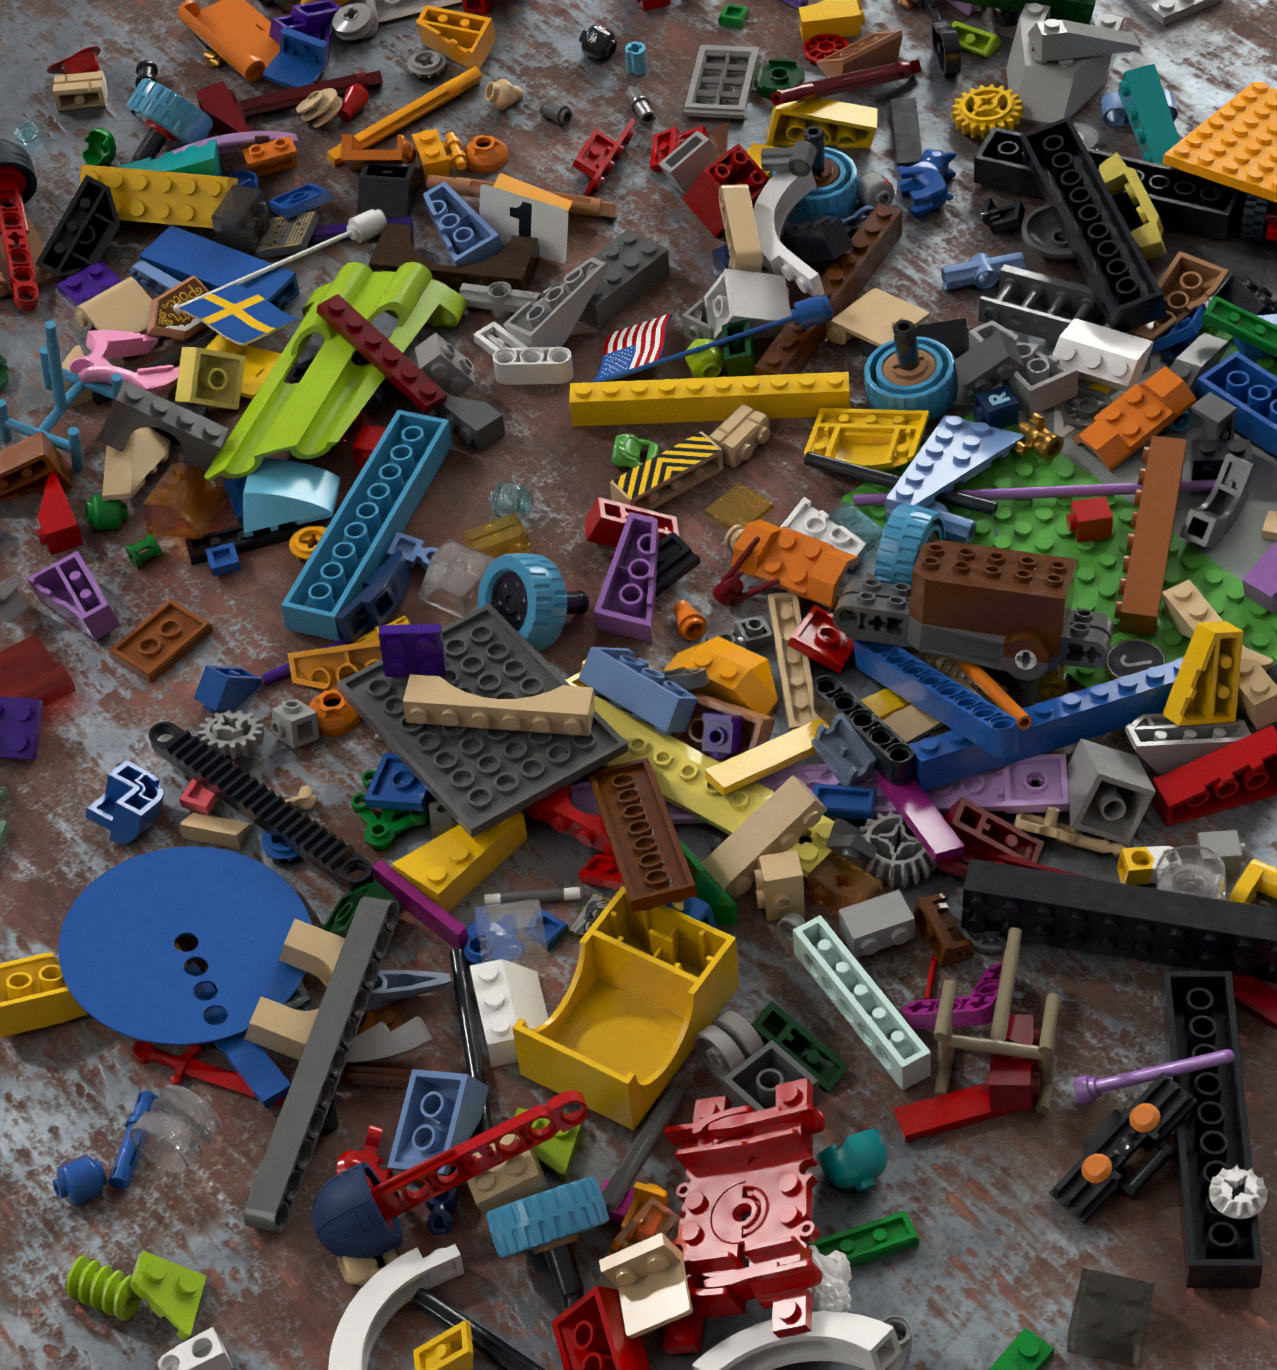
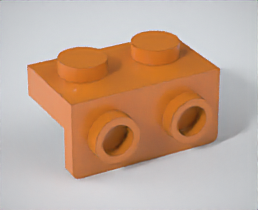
[241,136,297,177]

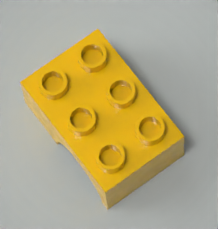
[512,886,739,1131]

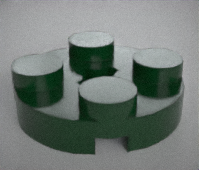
[754,58,805,97]

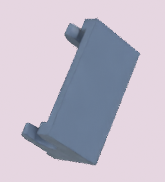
[811,713,877,787]

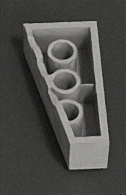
[969,320,1078,417]

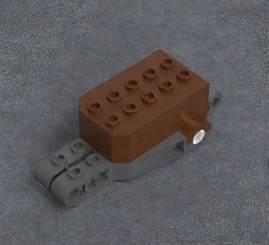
[832,540,1114,680]

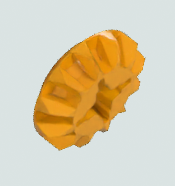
[289,526,327,561]

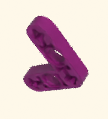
[902,963,1017,1029]

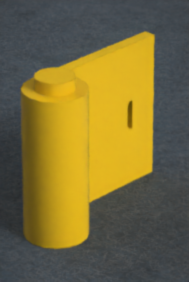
[205,334,282,399]

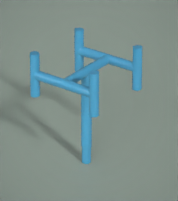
[0,321,123,471]

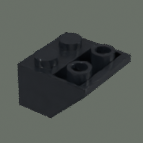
[357,161,419,219]
[1215,274,1277,315]

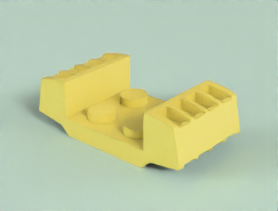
[1099,152,1167,261]

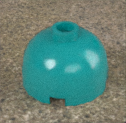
[816,1129,888,1193]

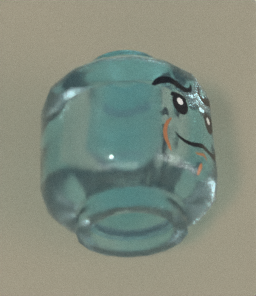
[488,482,533,521]

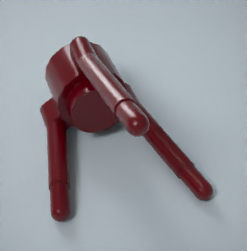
[713,536,780,606]

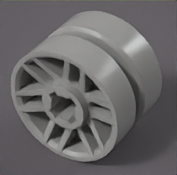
[694,1010,764,1082]

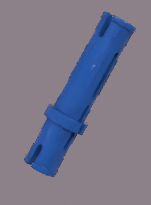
[108,1091,159,1189]

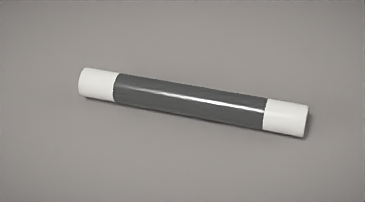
[484,887,581,907]

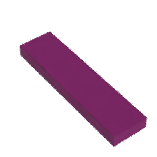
[877,775,965,862]
[372,860,469,950]

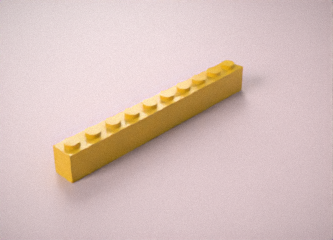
[569,372,850,427]

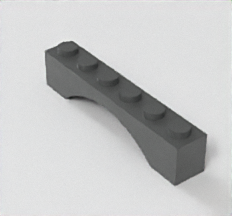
[385,344,505,451]

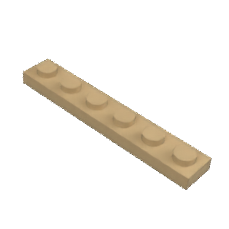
[767,592,819,732]

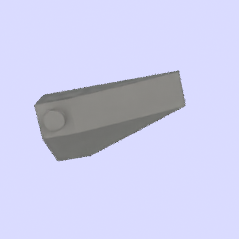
[503,257,609,347]

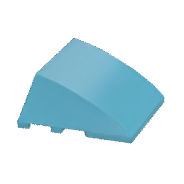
[243,458,340,538]

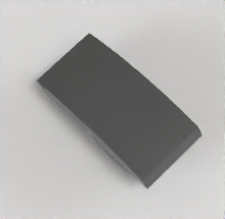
[706,615,774,651]

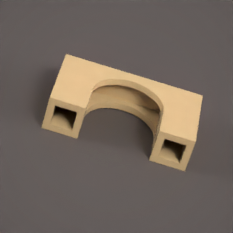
[244,919,345,1060]

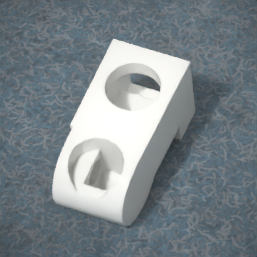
[158,1327,234,1370]

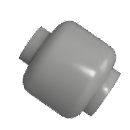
[858,172,894,211]

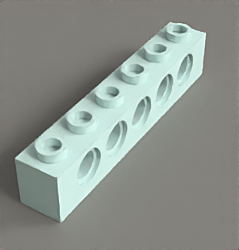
[793,915,931,1091]

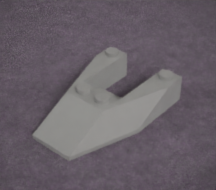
[1006,3,1124,126]

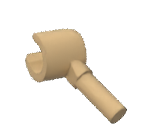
[284,785,316,810]

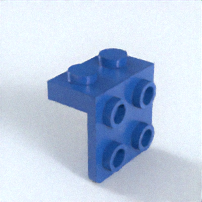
[263,27,328,88]

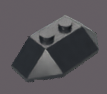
[35,174,121,278]

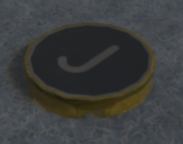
[1105,639,1167,681]

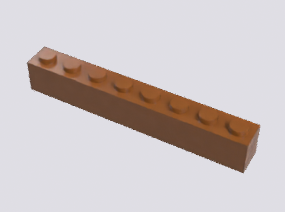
[1114,435,1187,636]

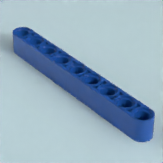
[853,639,1019,758]

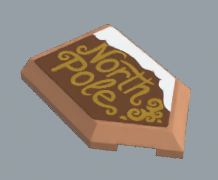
[147,276,209,342]

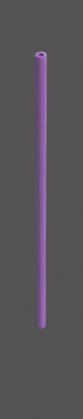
[854,479,1217,506]

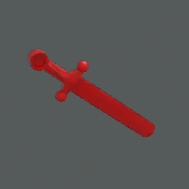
[133,1041,286,1106]

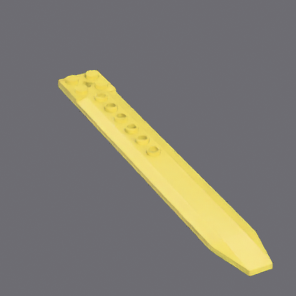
[565,679,836,881]

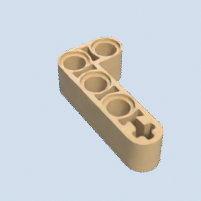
[719,184,763,273]

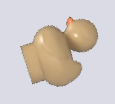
[485,79,524,110]

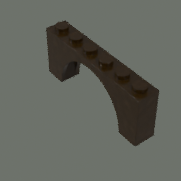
[369,223,540,293]

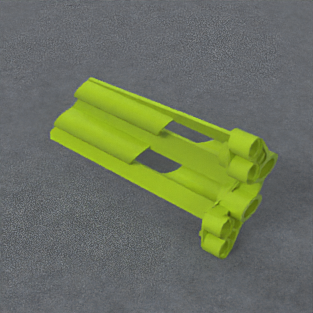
[204,262,467,481]

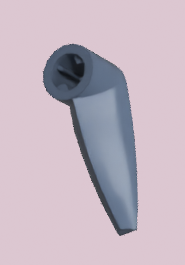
[364,970,451,1014]

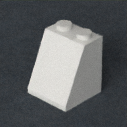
[704,269,792,341]

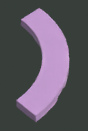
[172,131,298,155]

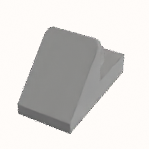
[0,573,28,623]

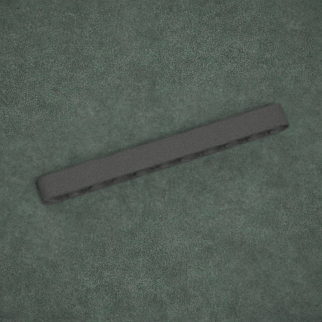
[244,896,399,1233]

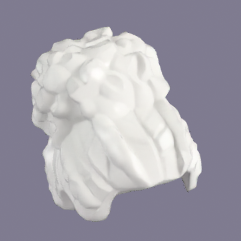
[807,1245,852,1313]

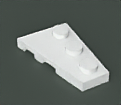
[780,497,866,570]

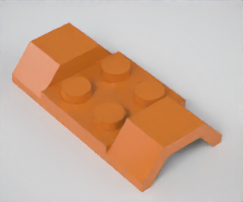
[1073,366,1197,471]
[731,519,860,609]

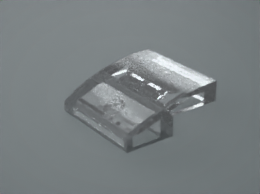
[474,899,549,968]

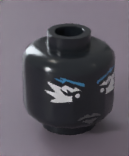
[579,24,617,61]

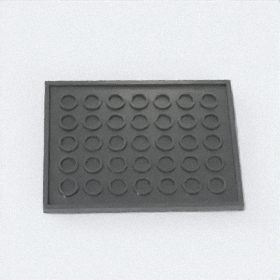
[337,603,628,838]

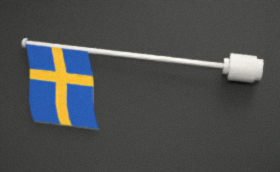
[173,209,387,346]

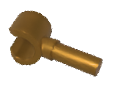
[204,50,224,68]

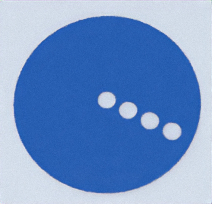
[58,846,311,1045]

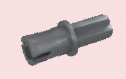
[625,85,656,125]

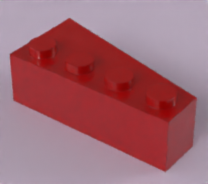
[1151,725,1277,827]

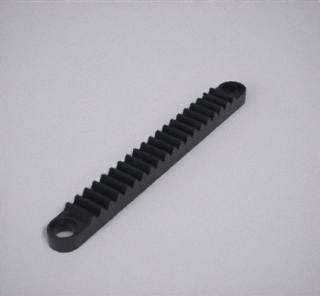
[148,721,374,891]

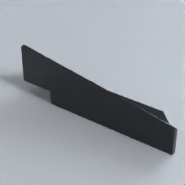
[861,318,974,357]

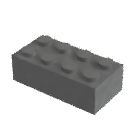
[557,229,670,330]

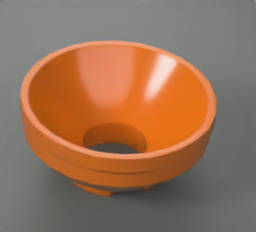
[463,135,509,173]
[309,689,362,737]

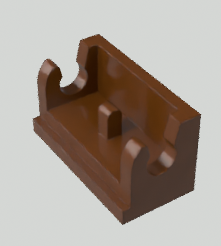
[913,893,974,968]

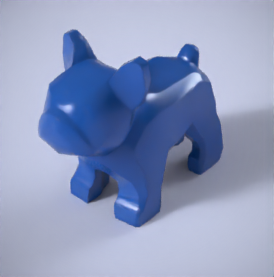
[897,149,956,218]

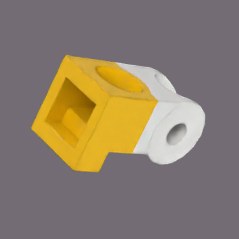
[1116,846,1184,886]

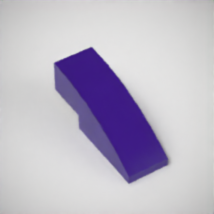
[269,0,342,44]

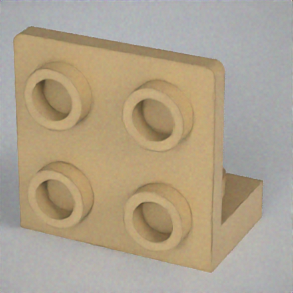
[599,1233,693,1339]

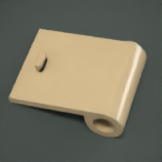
[75,277,162,359]
[826,288,930,347]

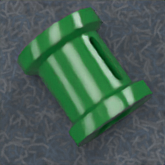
[124,533,162,569]

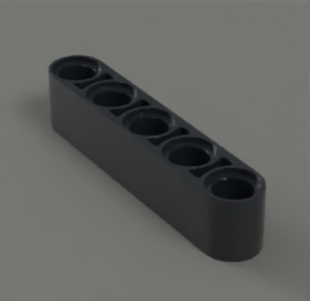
[813,675,914,785]

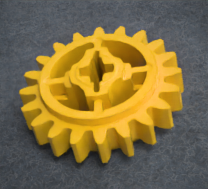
[952,84,1023,139]

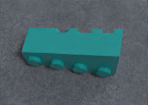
[1117,64,1180,166]
[120,139,224,176]

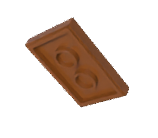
[108,598,213,684]

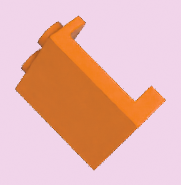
[341,134,416,170]

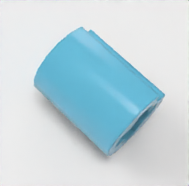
[625,42,647,76]

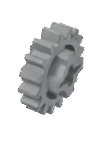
[197,710,265,759]

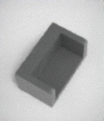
[1189,392,1237,450]

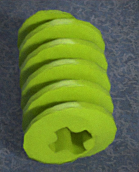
[65,1255,142,1321]

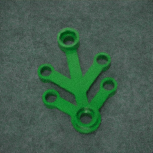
[351,770,436,851]

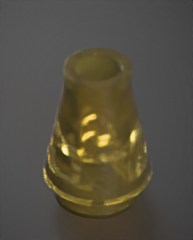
[1038,664,1069,701]

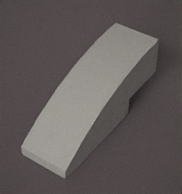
[346,1016,434,1064]

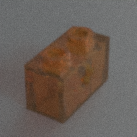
[807,851,883,916]

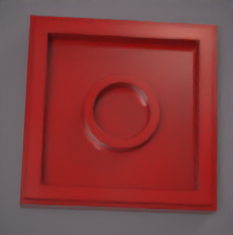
[787,605,854,674]

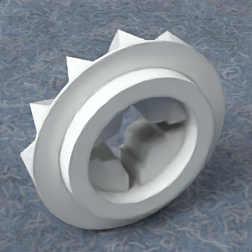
[1209,1165,1268,1219]

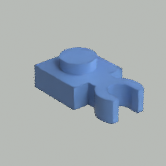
[386,532,441,572]

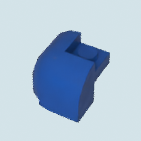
[86,760,164,844]

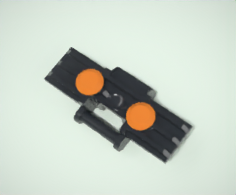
[1049,1072,1199,1224]

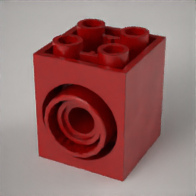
[681,143,770,238]

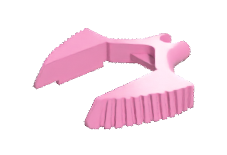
[69,329,179,396]

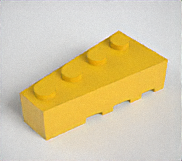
[766,90,878,148]
[392,812,528,913]

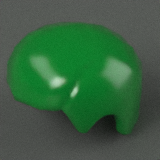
[82,128,117,166]

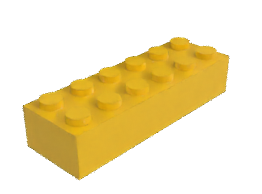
[79,164,238,230]

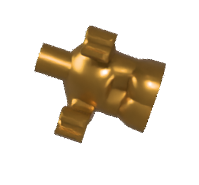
[1013,413,1064,460]

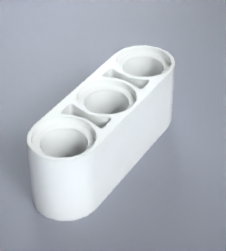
[492,347,574,385]

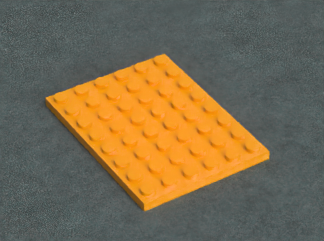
[1162,82,1277,203]

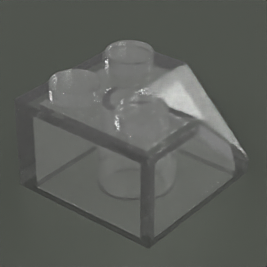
[418,539,495,618]

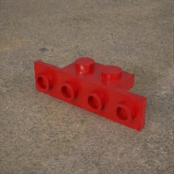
[572,118,635,197]

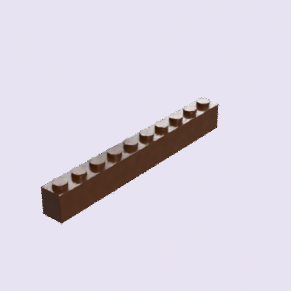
[754,204,902,376]

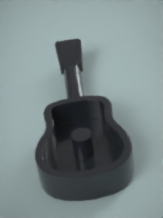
[922,0,961,76]

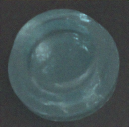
[14,121,40,144]

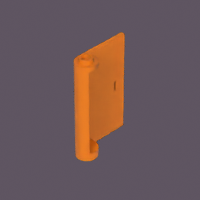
[177,0,280,82]

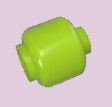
[685,339,725,378]

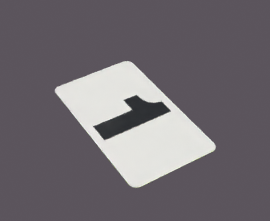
[479,184,568,263]

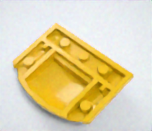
[804,408,930,472]

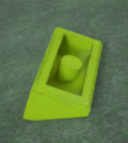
[952,21,1001,58]

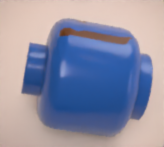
[53,1155,107,1206]

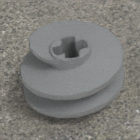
[332,3,379,41]

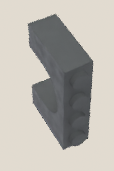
[97,380,229,487]

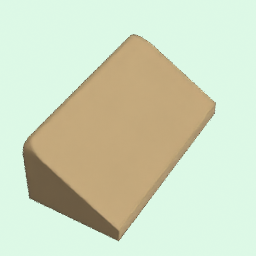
[179,812,251,850]

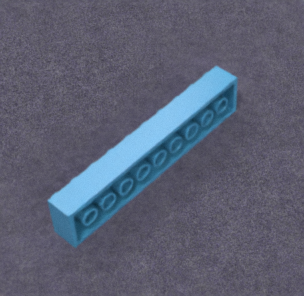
[281,410,453,641]

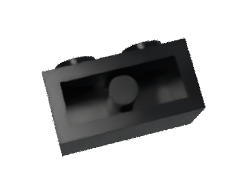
[1190,439,1252,485]

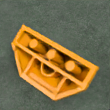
[663,636,779,716]

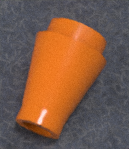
[673,600,706,641]

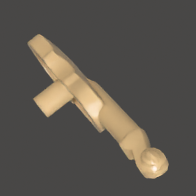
[1014,807,1126,857]

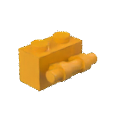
[412,129,467,188]

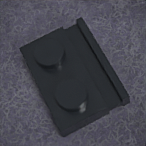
[655,531,701,597]

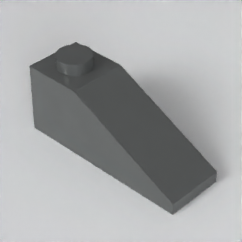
[1170,333,1229,408]

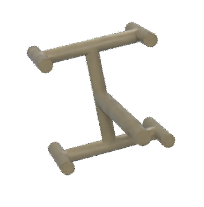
[933,928,1060,1114]

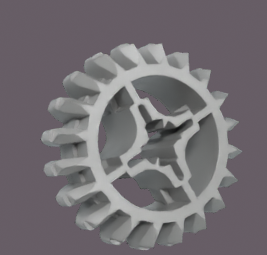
[858,810,937,889]

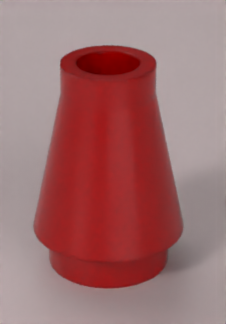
[337,84,369,121]

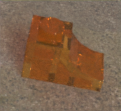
[606,1197,680,1257]

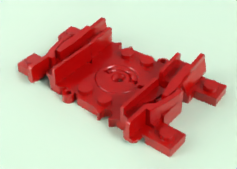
[662,1078,825,1355]

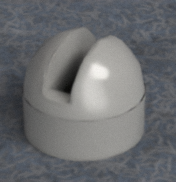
[777,912,805,941]

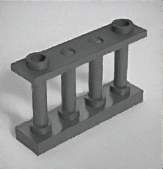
[978,264,1104,343]

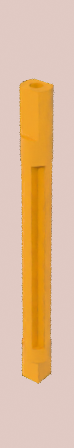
[327,66,482,167]

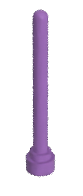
[1073,1049,1235,1105]

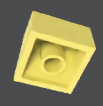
[175,347,246,410]

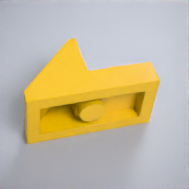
[413,1320,474,1370]

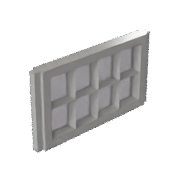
[684,45,760,119]

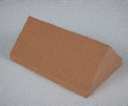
[816,30,903,78]

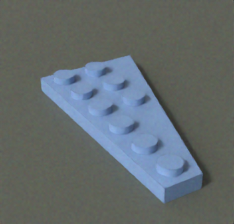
[885,415,1026,511]

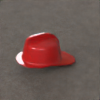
[46,46,101,75]

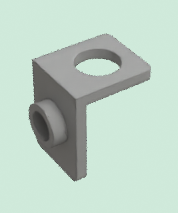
[682,299,714,341]

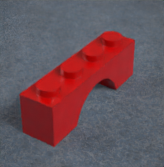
[525,784,614,857]

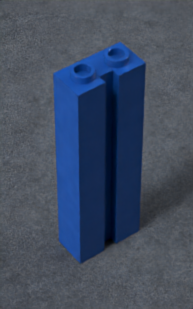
[139,225,300,310]

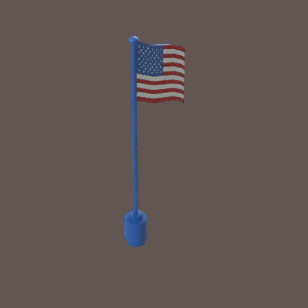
[591,295,833,382]

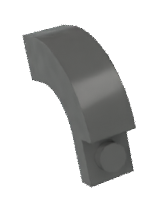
[1179,454,1256,547]

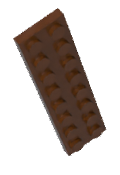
[588,757,698,912]

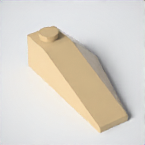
[102,427,171,501]

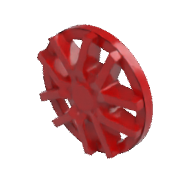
[803,33,849,65]

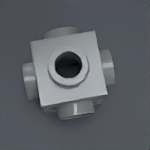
[271,699,319,749]

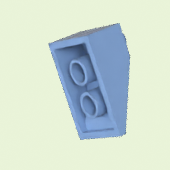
[387,1069,489,1176]

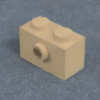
[754,850,805,921]

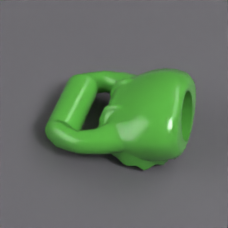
[611,433,660,469]

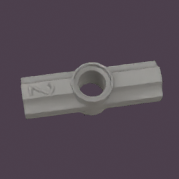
[460,282,542,318]

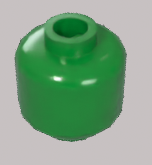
[85,494,128,531]

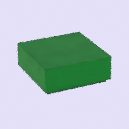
[718,4,749,29]

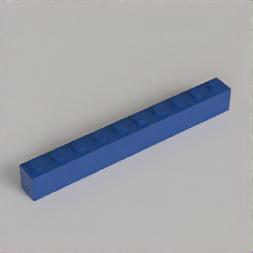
[909,658,1184,791]

